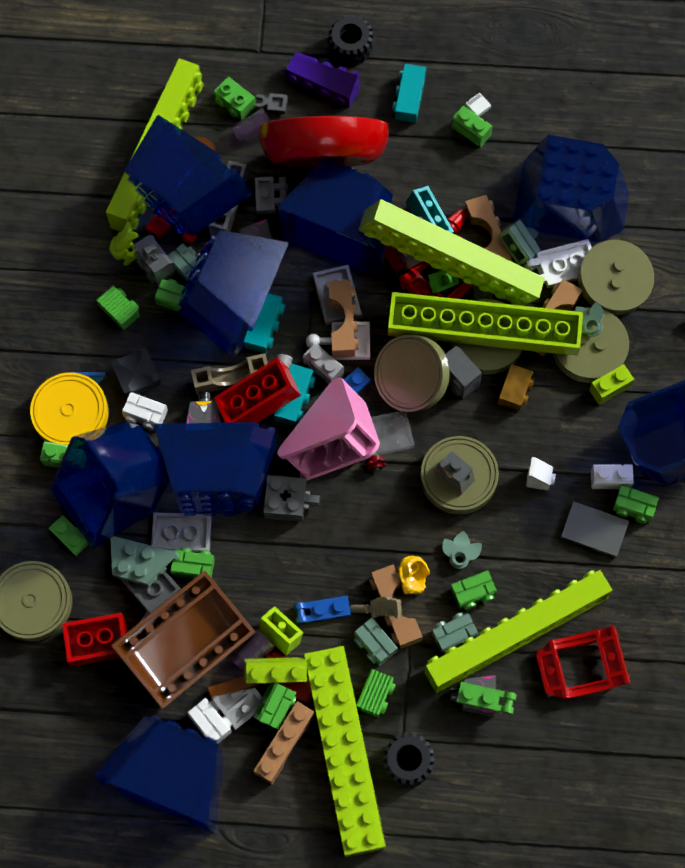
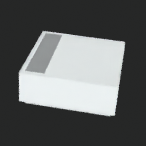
[466,93,491,117]

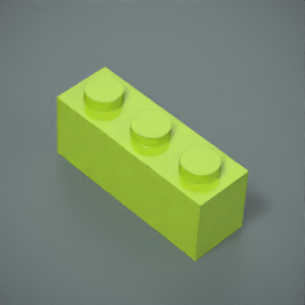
[244,657,307,683]

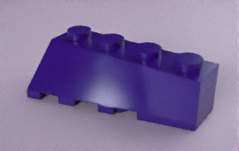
[286,52,360,107]

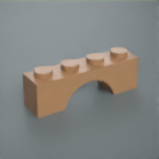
[465,195,513,261]
[535,279,582,356]
[328,280,359,358]
[369,564,423,649]
[254,701,315,785]

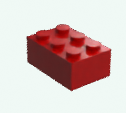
[62,613,127,667]

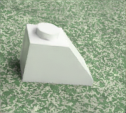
[526,457,556,491]

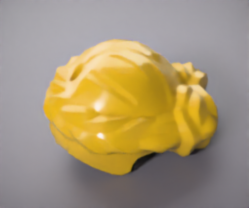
[398,556,430,594]

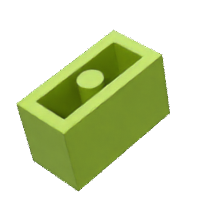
[589,364,634,405]
[258,607,303,656]

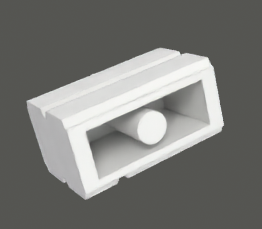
[122,392,168,431]
[591,465,633,489]
[187,699,232,747]

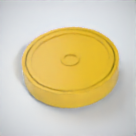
[30,373,109,448]

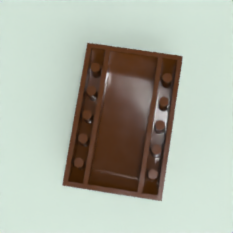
[111,571,255,709]

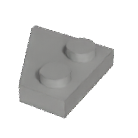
[212,687,262,729]

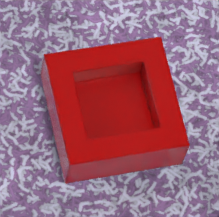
[145,214,172,240]

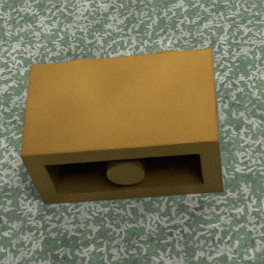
[498,364,535,412]

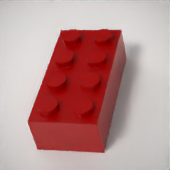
[214,357,301,436]

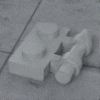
[255,177,289,214]

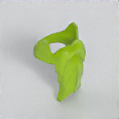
[109,222,139,266]

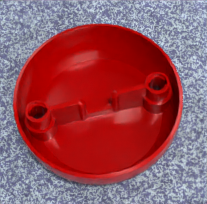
[259,116,389,168]

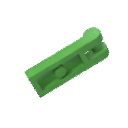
[457,682,517,715]

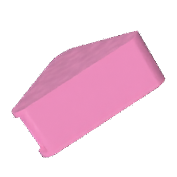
[278,377,380,481]

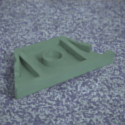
[111,536,179,586]

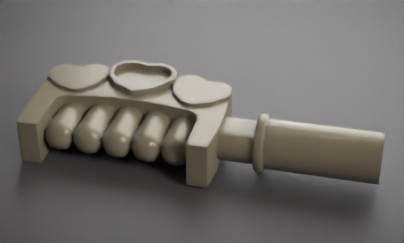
[350,596,402,618]

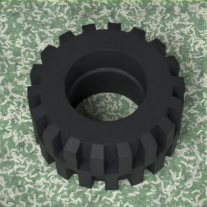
[328,15,373,65]
[383,733,434,787]

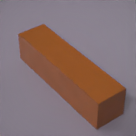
[208,676,260,698]

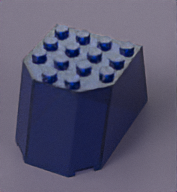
[125,115,252,237]
[512,135,629,243]
[278,158,393,274]
[178,230,289,358]
[618,380,685,486]
[50,422,169,549]
[155,422,277,516]
[94,715,225,833]

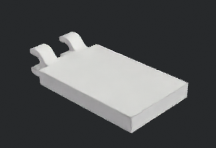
[524,239,592,288]

